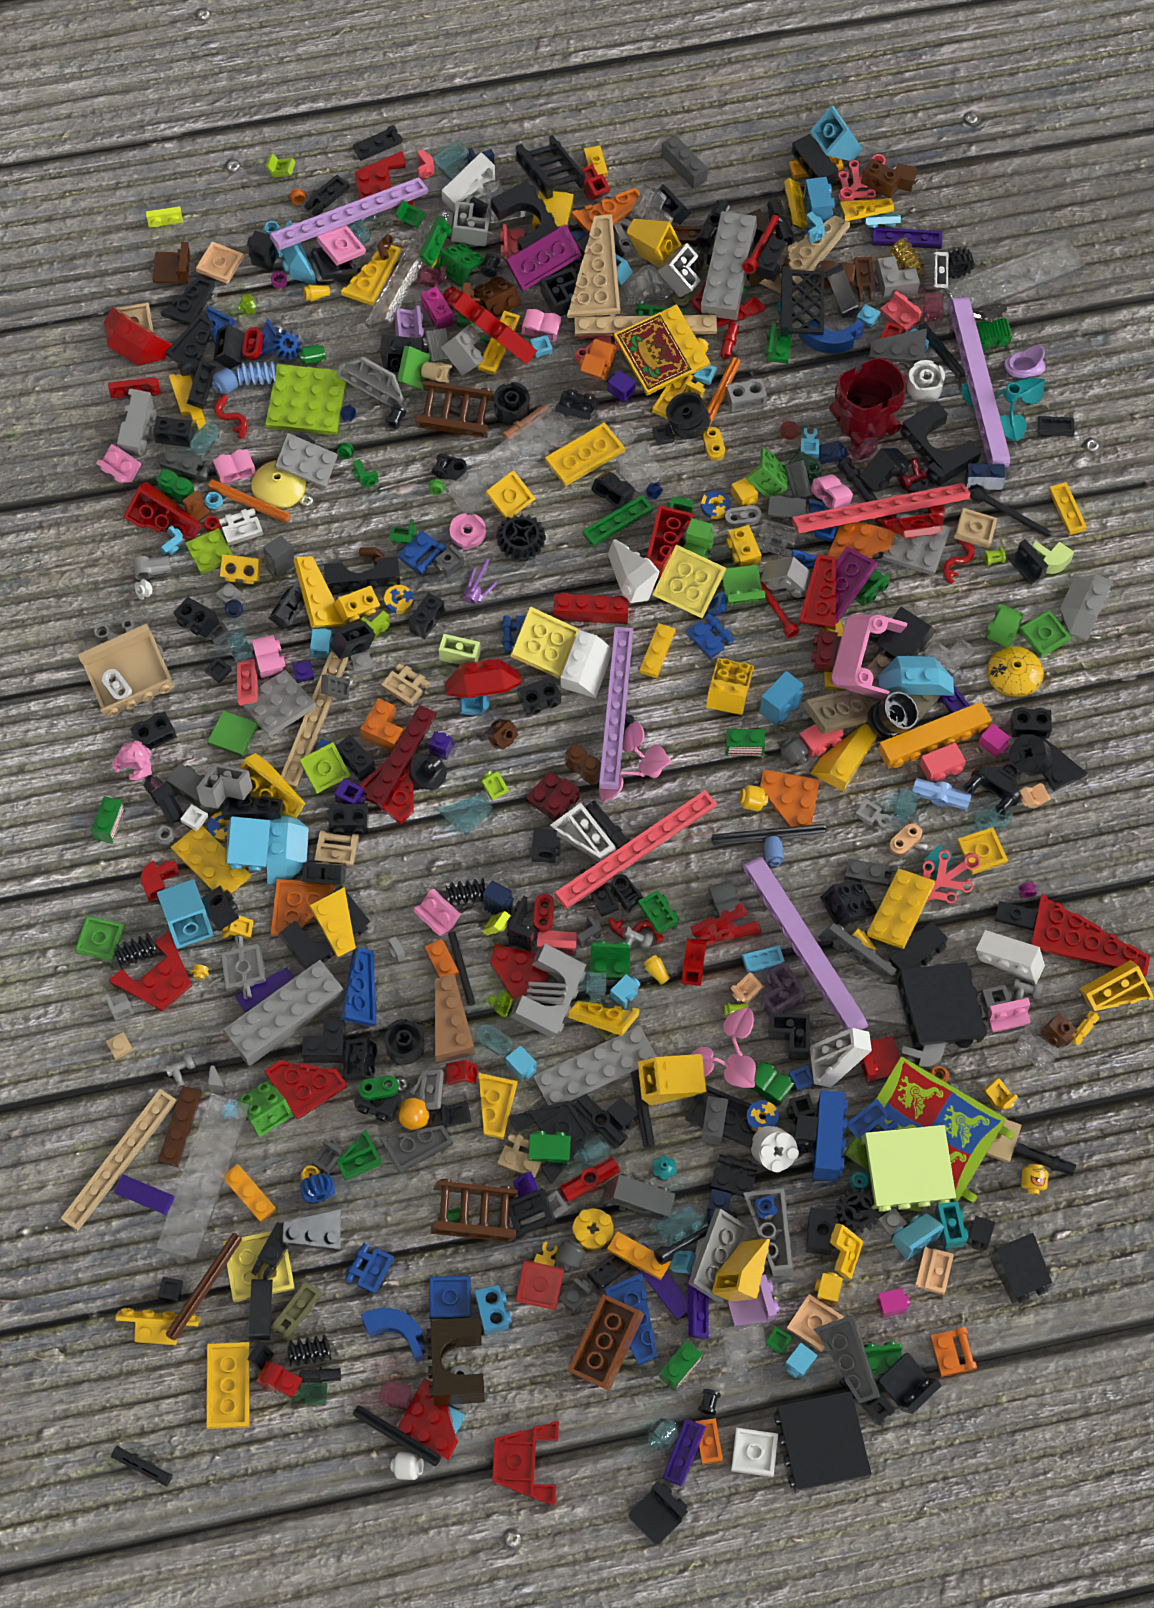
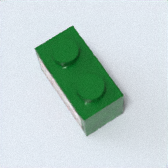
[725,729,765,756]
[91,796,125,844]
[659,1340,703,1391]

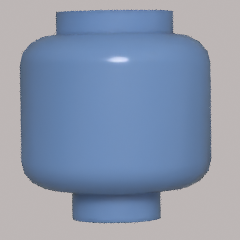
[212,368,239,395]

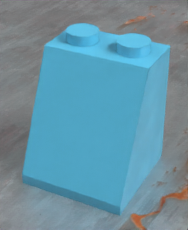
[810,106,863,161]
[225,817,270,871]
[157,879,214,949]

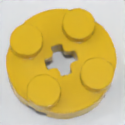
[573,1208,614,1250]

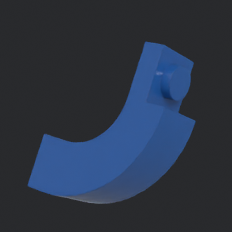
[799,320,864,354]
[361,1308,426,1363]

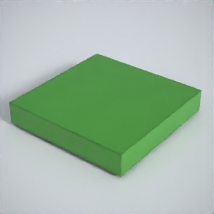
[397,346,430,390]
[1019,610,1072,658]
[208,710,258,757]
[75,916,125,962]

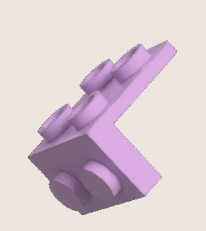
[727,1274,779,1329]

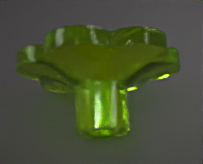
[239,294,257,315]

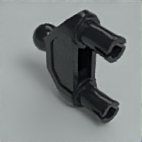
[963,764,1020,815]

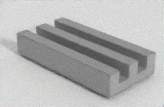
[526,982,568,1005]

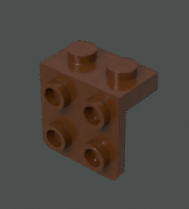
[473,276,521,317]

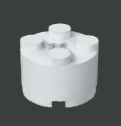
[906,360,945,402]
[751,1126,799,1172]

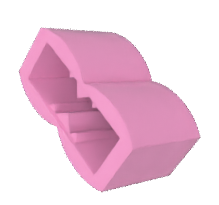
[522,309,562,342]
[213,449,255,484]
[811,474,853,509]
[252,635,286,678]

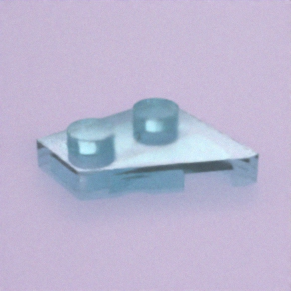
[433,140,469,181]
[440,795,493,836]

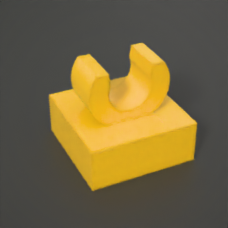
[684,381,705,399]

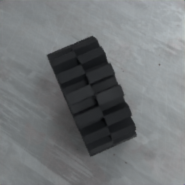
[948,248,975,279]

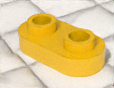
[703,427,725,461]

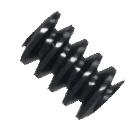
[445,878,486,906]
[114,933,158,969]
[287,1334,332,1367]

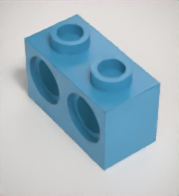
[475,1285,512,1335]

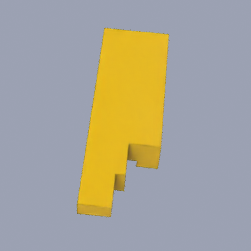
[169,374,208,432]

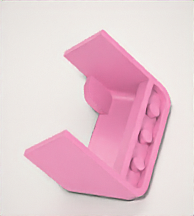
[831,614,907,700]

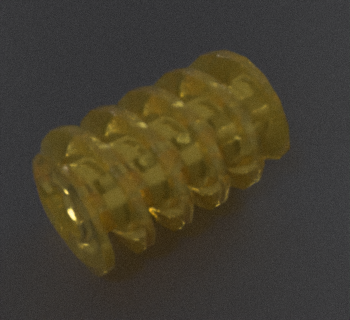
[890,237,925,274]

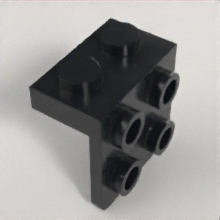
[629,1481,688,1545]

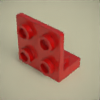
[860,1036,900,1083]

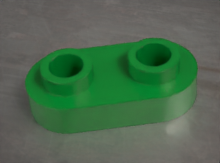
[358,1075,399,1101]

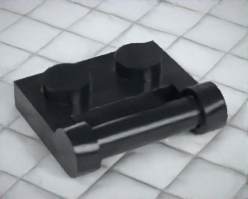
[509,1188,556,1238]

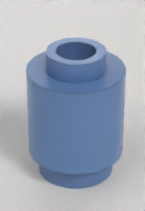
[763,836,784,866]

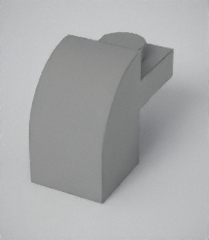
[900,1043,946,1072]

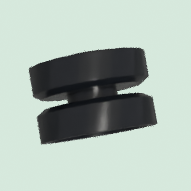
[666,392,711,439]

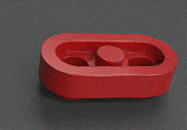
[242,327,263,360]
[533,894,554,932]

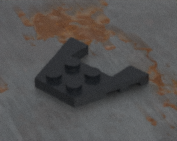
[507,1100,591,1184]

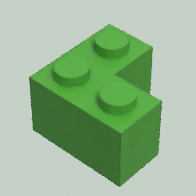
[684,518,715,559]

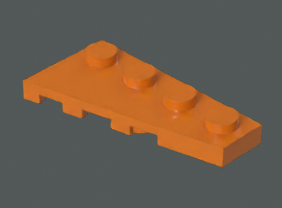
[571,187,647,233]

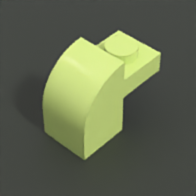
[1032,541,1074,574]

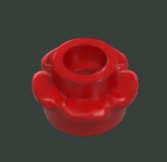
[203,516,222,533]

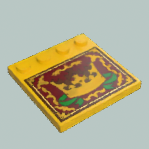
[614,305,710,396]

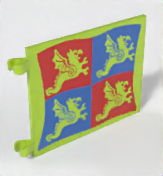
[852,1056,1014,1203]

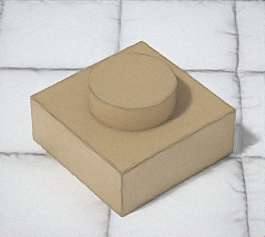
[106,1032,133,1060]

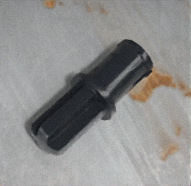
[299,1367,341,1384]

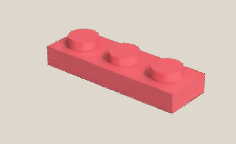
[237,658,258,706]

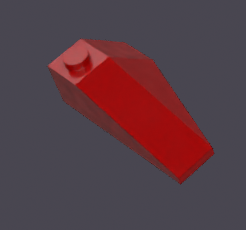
[123,482,202,540]

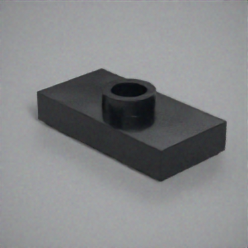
[1037,416,1075,436]
[994,901,1037,930]
[587,1254,631,1291]

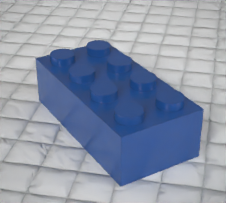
[812,1090,848,1182]

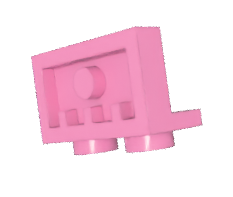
[96,444,141,483]
[413,889,461,936]
[987,998,1031,1032]

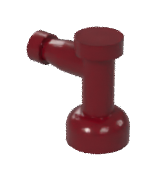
[899,458,927,490]

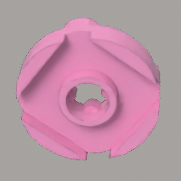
[449,513,486,550]

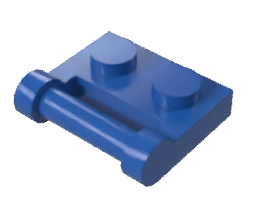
[397,531,447,575]

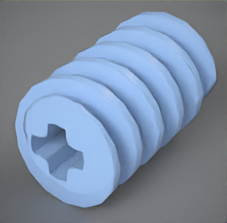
[238,361,275,386]

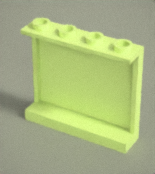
[861,1125,956,1212]

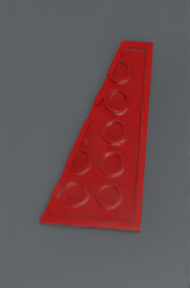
[1031,894,1150,977]

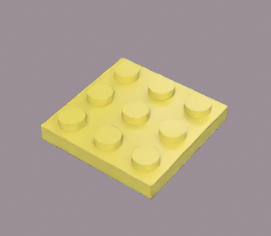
[652,545,727,619]
[510,606,580,680]
[223,1231,295,1303]

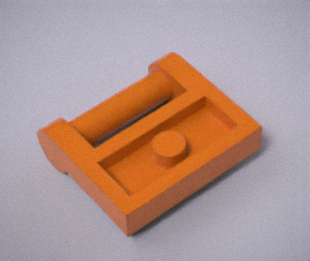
[930,1327,977,1377]

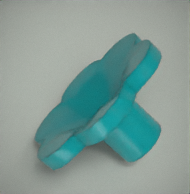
[652,1155,676,1181]

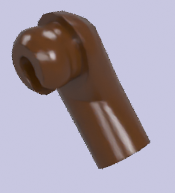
[377,234,394,260]
[359,547,385,565]

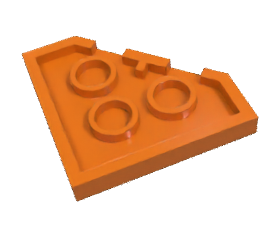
[827,522,896,561]
[760,769,820,827]
[271,879,335,937]

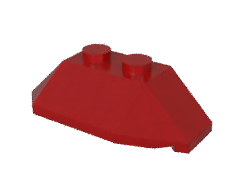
[104,307,173,366]
[445,659,522,698]

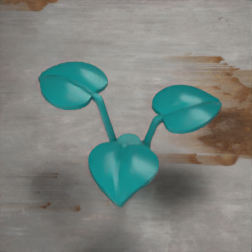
[961,378,1045,441]

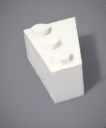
[442,152,495,213]
[550,803,616,862]
[976,930,1045,985]
[810,1028,872,1088]

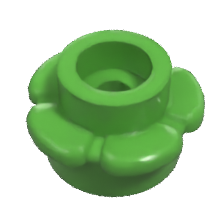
[428,479,446,495]

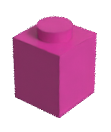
[978,723,1010,758]
[876,1288,910,1318]

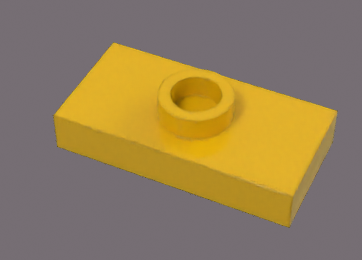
[584,146,608,177]

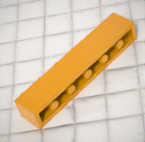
[878,701,992,769]

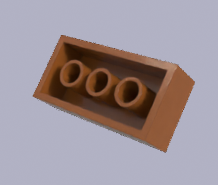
[567,1294,645,1391]

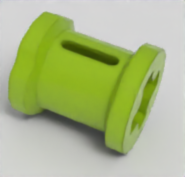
[983,547,1006,566]

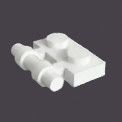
[219,508,263,546]

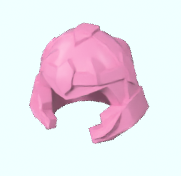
[112,741,152,780]

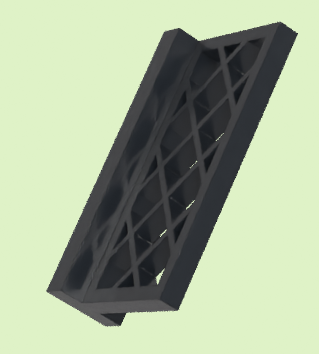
[780,266,824,337]

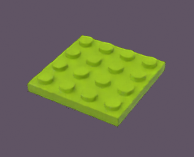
[265,364,347,436]

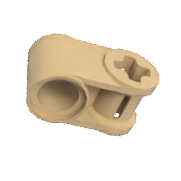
[421,362,452,383]

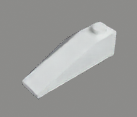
[608,540,660,603]

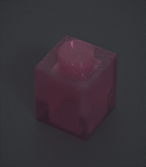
[922,292,944,321]
[379,1381,412,1410]

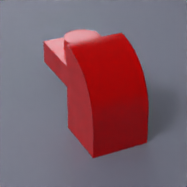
[581,164,610,201]
[141,860,180,901]
[681,938,706,986]
[256,1361,303,1399]

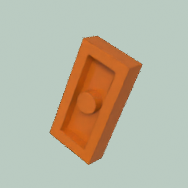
[424,939,459,978]
[695,1418,723,1465]

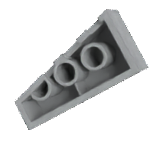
[743,1188,794,1277]

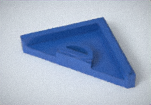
[206,306,235,344]
[255,319,277,360]
[791,549,817,569]

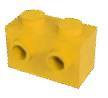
[726,525,762,567]
[334,586,380,623]

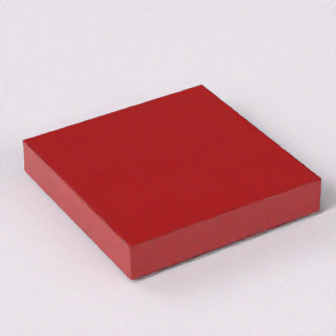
[515,1260,564,1310]

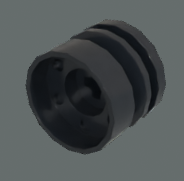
[868,692,919,740]

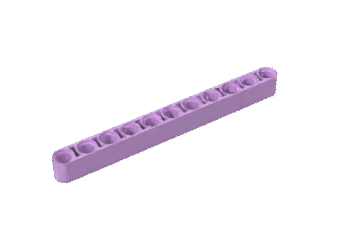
[948,297,1010,467]
[743,856,868,1031]

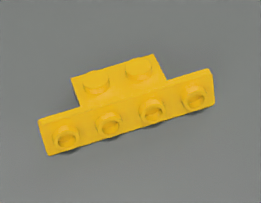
[115,1308,201,1345]

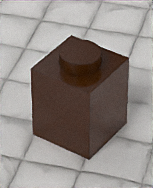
[892,163,917,192]

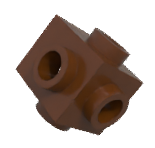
[484,719,519,750]
[1040,1013,1077,1049]

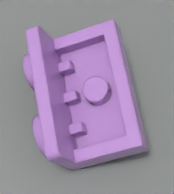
[394,305,424,338]

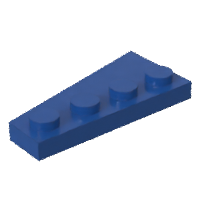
[341,947,377,1027]
[604,1273,657,1366]

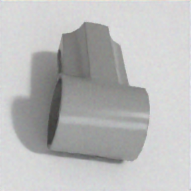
[133,556,171,580]

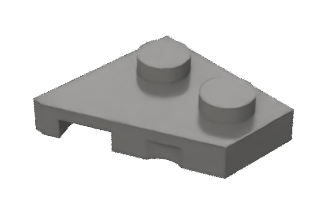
[410,1069,444,1110]

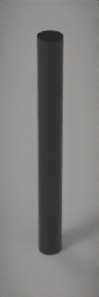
[448,932,475,1006]

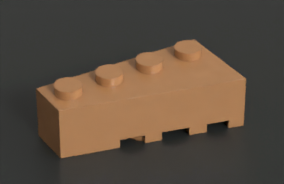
[435,974,475,1064]

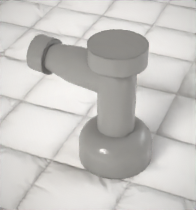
[622,926,653,949]
[1013,979,1043,1001]
[164,1053,195,1088]

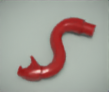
[214,394,247,439]
[943,540,975,584]
[608,918,664,943]

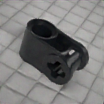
[431,454,468,482]
[611,874,644,913]

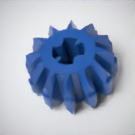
[272,330,302,361]
[300,1173,335,1204]

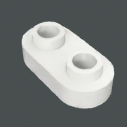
[102,669,132,701]

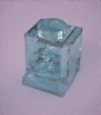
[349,220,370,246]
[894,788,920,821]
[585,972,606,1004]

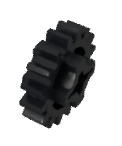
[836,1188,880,1233]

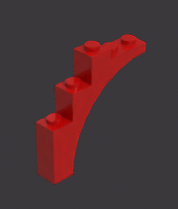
[443,286,538,365]

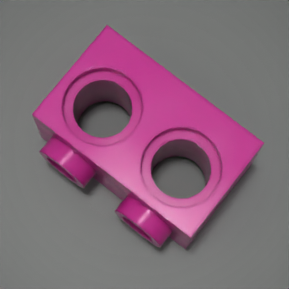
[421,286,454,329]

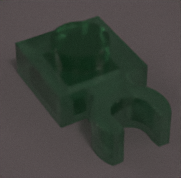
[290,1382,328,1406]

